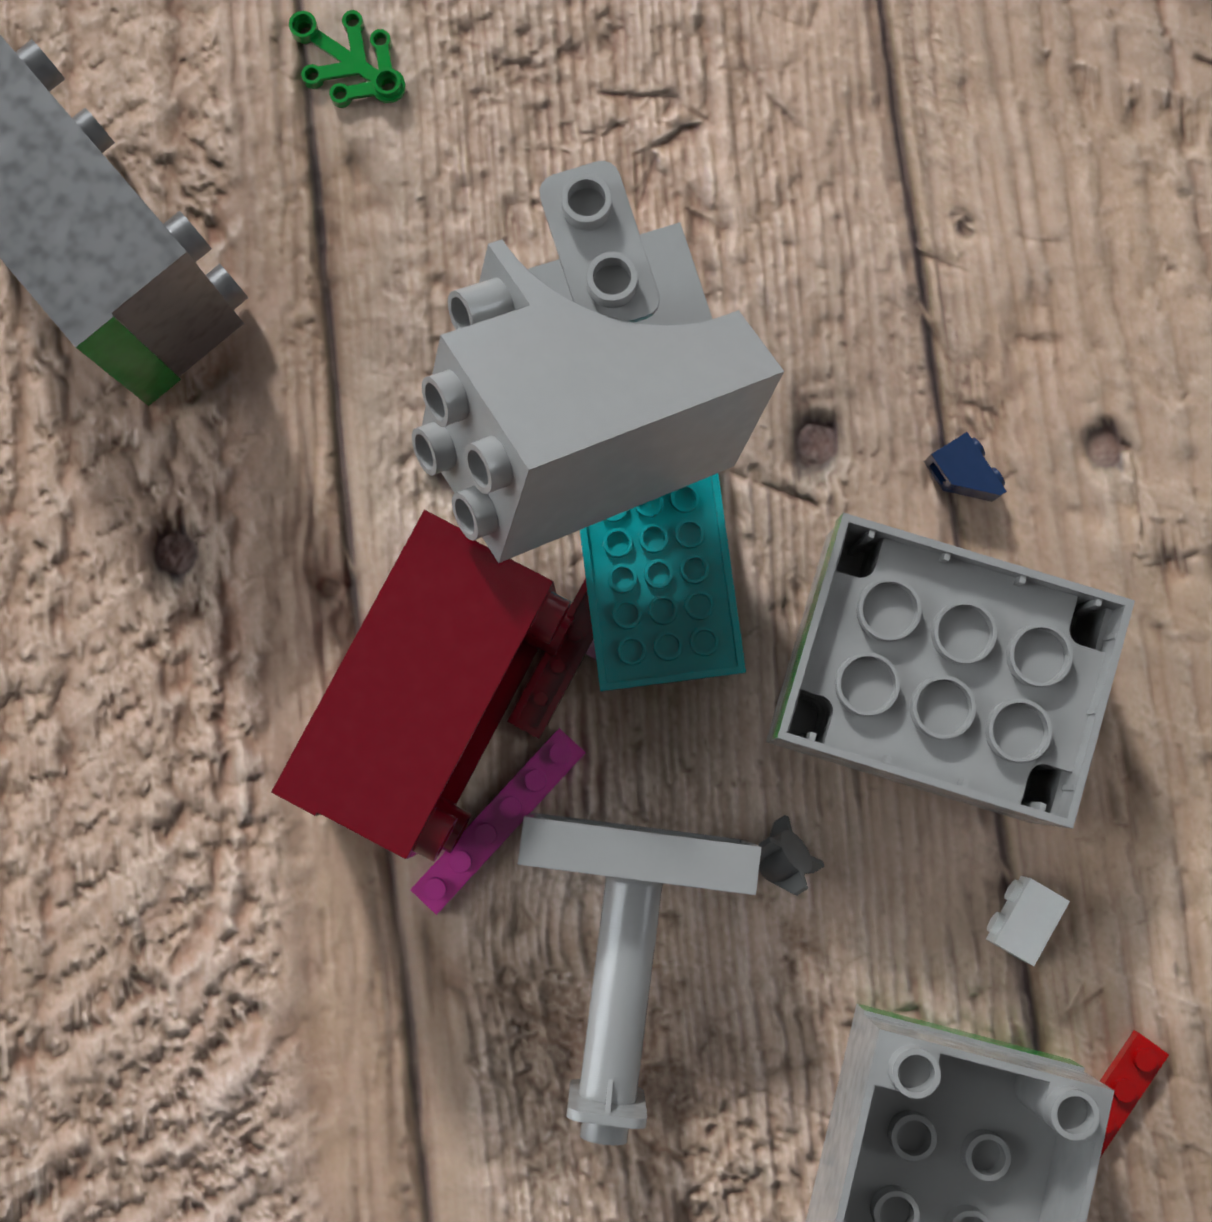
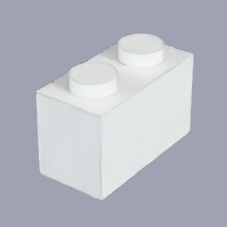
[986,876,1070,966]

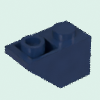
[924,432,1007,502]

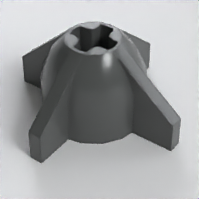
[758,815,825,896]

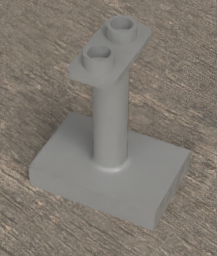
[528,161,712,326]
[518,812,761,1145]

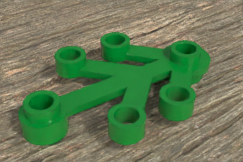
[289,10,406,108]

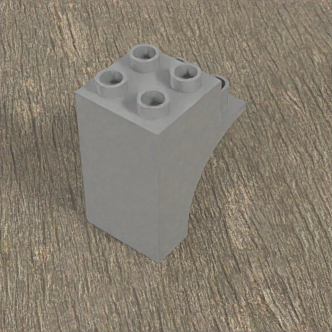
[412,240,784,563]

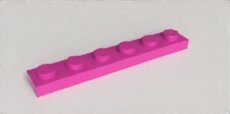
[410,728,586,915]

